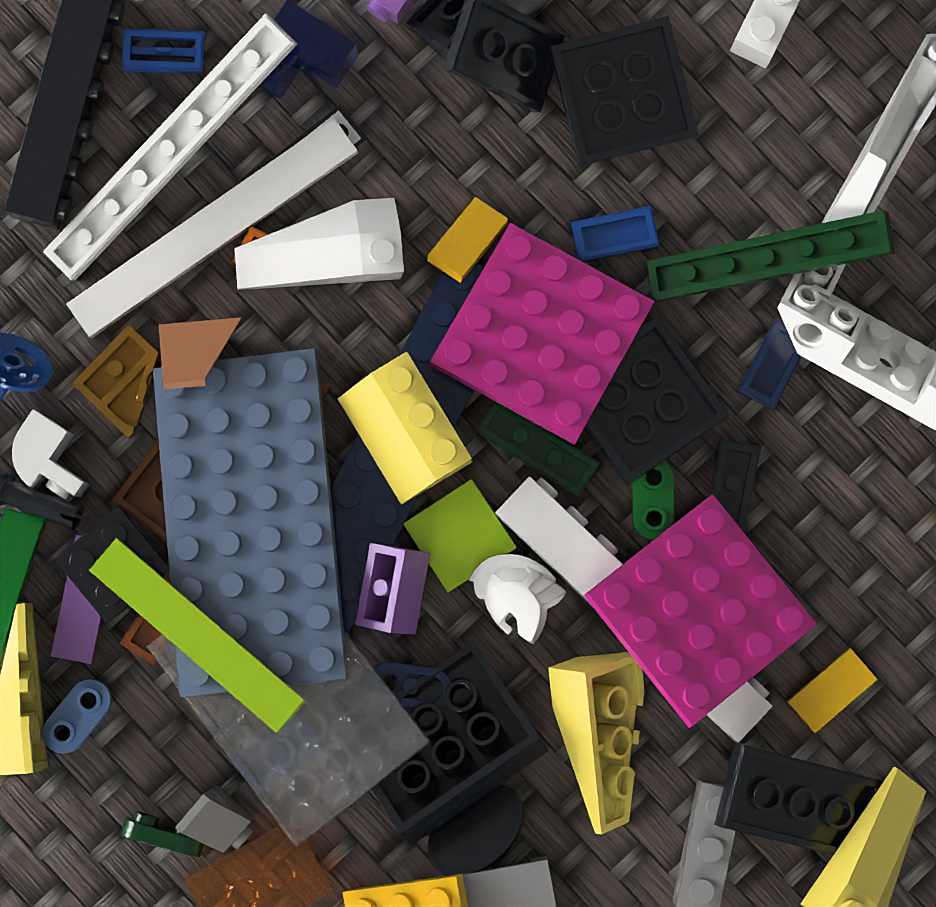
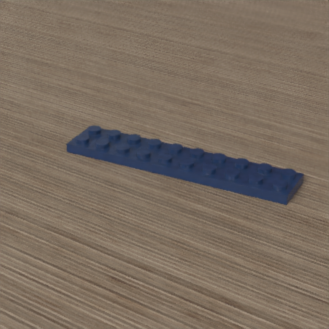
[330,264,484,639]

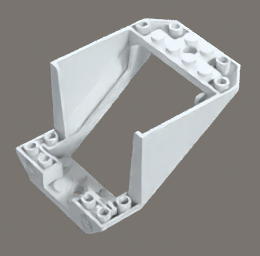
[777,34,936,430]

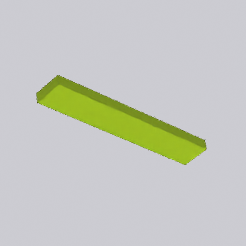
[89,538,306,734]

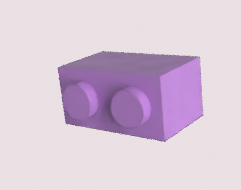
[355,543,430,635]

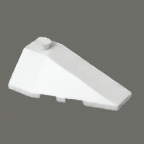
[235,198,404,290]

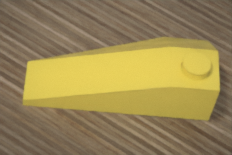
[0,603,48,775]
[548,652,645,835]
[800,767,926,907]

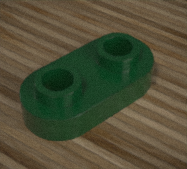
[121,811,204,857]

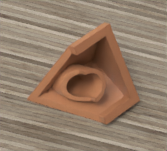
[159,317,242,390]

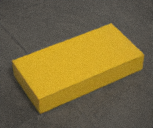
[427,197,509,283]
[786,648,878,733]

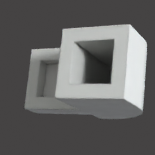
[12,409,90,499]

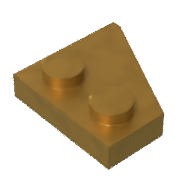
[72,325,160,439]

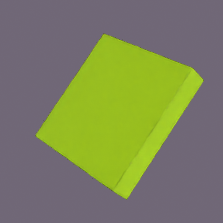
[403,479,517,593]

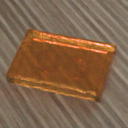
[184,817,334,907]

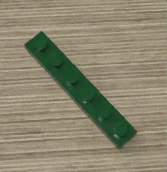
[647,210,895,302]

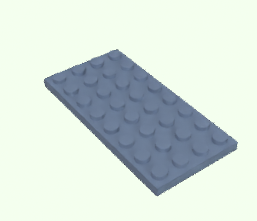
[153,348,348,698]

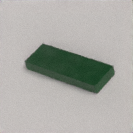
[475,401,600,498]

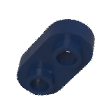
[369,661,451,708]

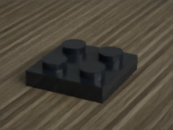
[54,506,169,623]

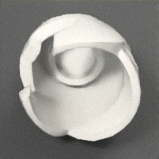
[469,554,566,644]

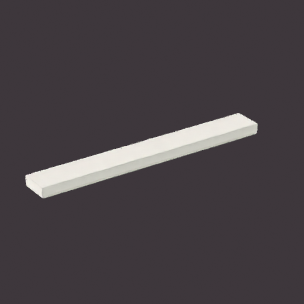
[43,13,298,280]
[66,118,358,339]

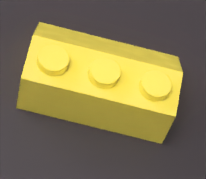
[338,352,472,505]

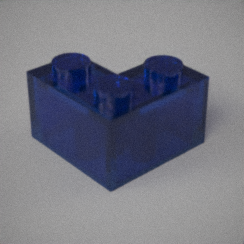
[259,0,358,100]

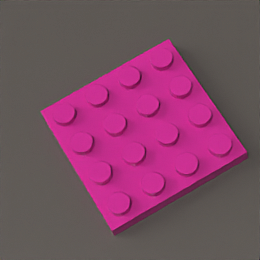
[430,223,654,445]
[584,494,817,728]

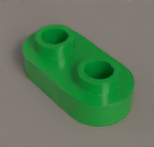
[631,461,674,540]

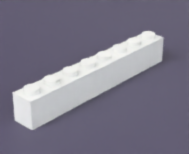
[495,476,772,743]

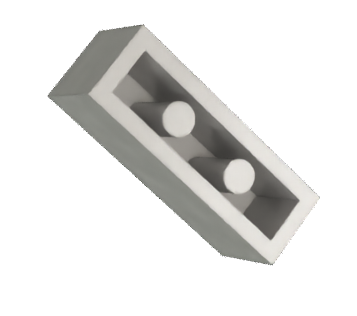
[672,779,735,907]

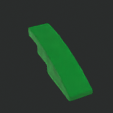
[0,508,46,668]

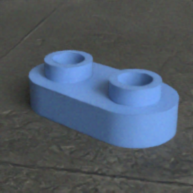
[42,679,113,754]

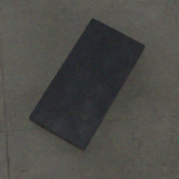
[714,742,884,855]

